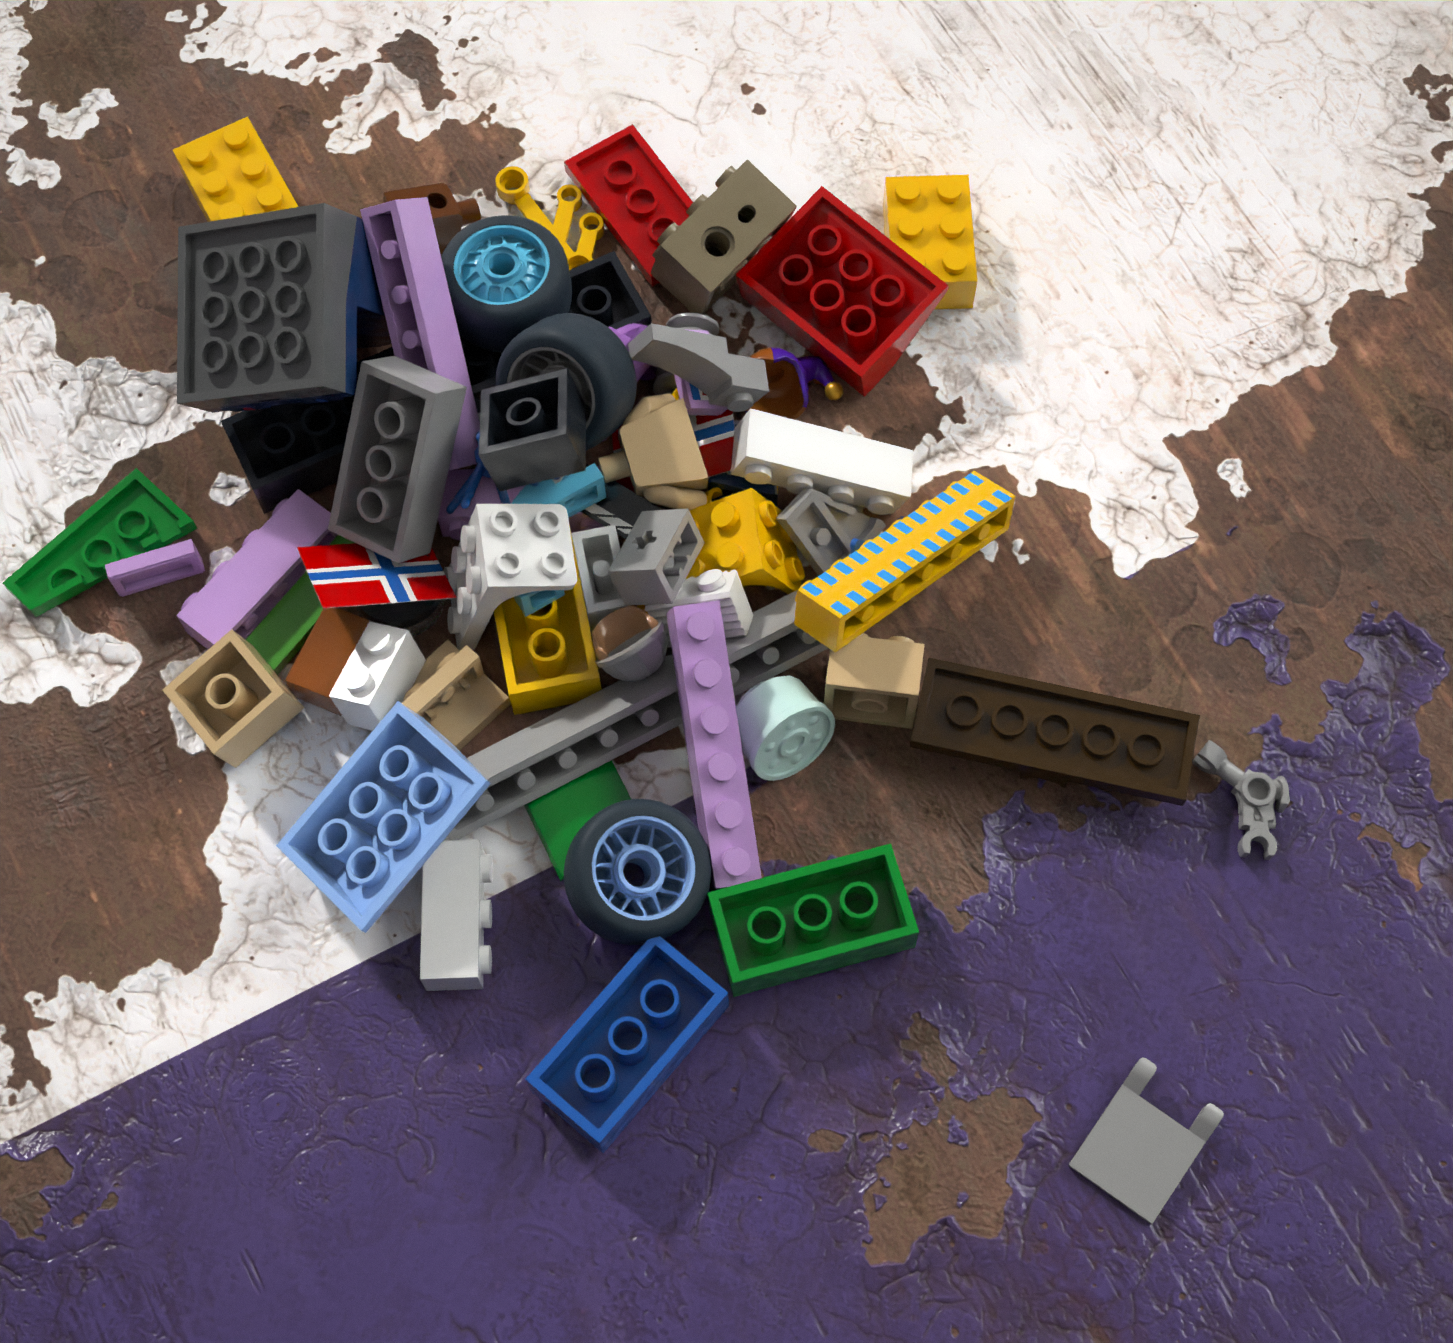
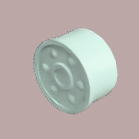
[736,675,835,781]

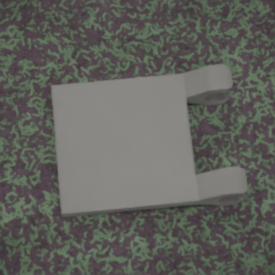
[1068,1057,1224,1224]

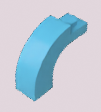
[512,463,606,617]

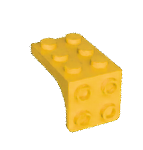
[637,488,805,614]

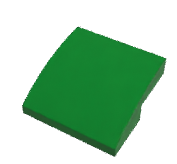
[524,760,631,881]

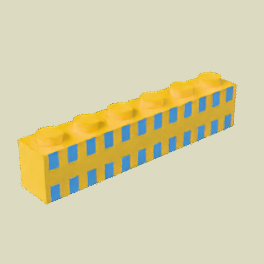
[794,471,1015,652]

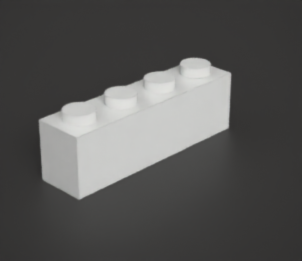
[731,408,913,515]

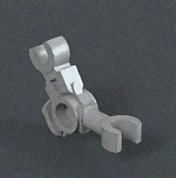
[1192,740,1290,860]

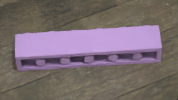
[360,197,480,470]
[666,600,762,889]

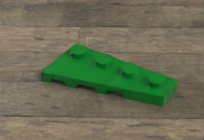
[2,468,198,617]

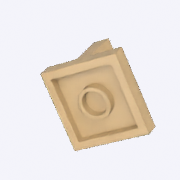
[402,640,511,751]

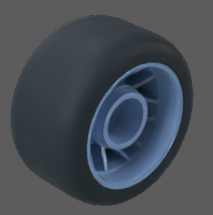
[564,799,711,945]

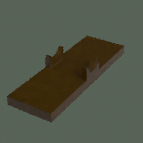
[909,658,1200,806]

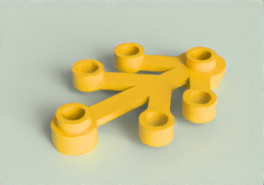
[495,166,605,270]

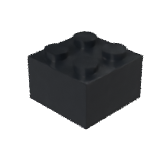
[479,368,586,492]

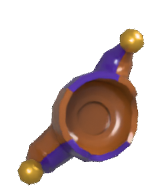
[745,347,843,420]

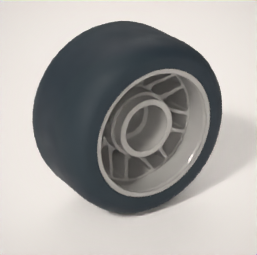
[496,313,637,451]

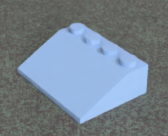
[276,701,491,933]

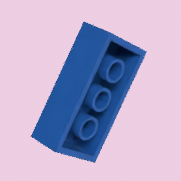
[525,936,729,1153]

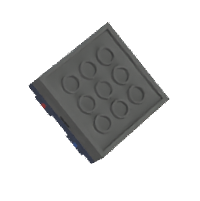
[177,203,392,413]

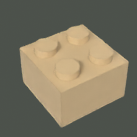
[163,629,305,768]
[824,633,924,729]

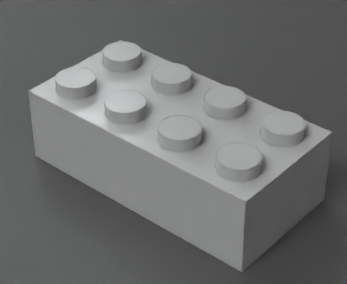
[328,356,467,563]

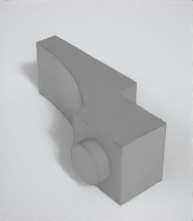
[628,323,769,412]

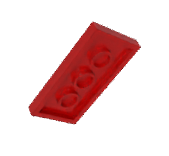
[564,124,693,287]

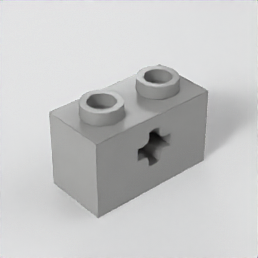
[608,509,705,605]

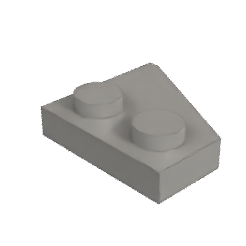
[776,488,886,576]

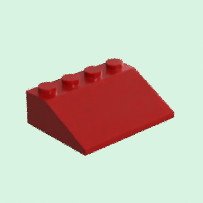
[736,186,949,397]

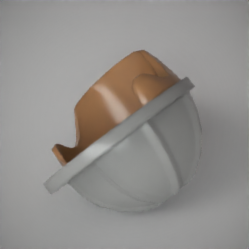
[592,605,667,681]

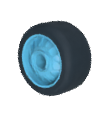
[441,215,572,353]

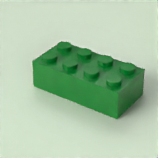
[707,843,919,997]

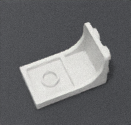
[443,504,577,650]

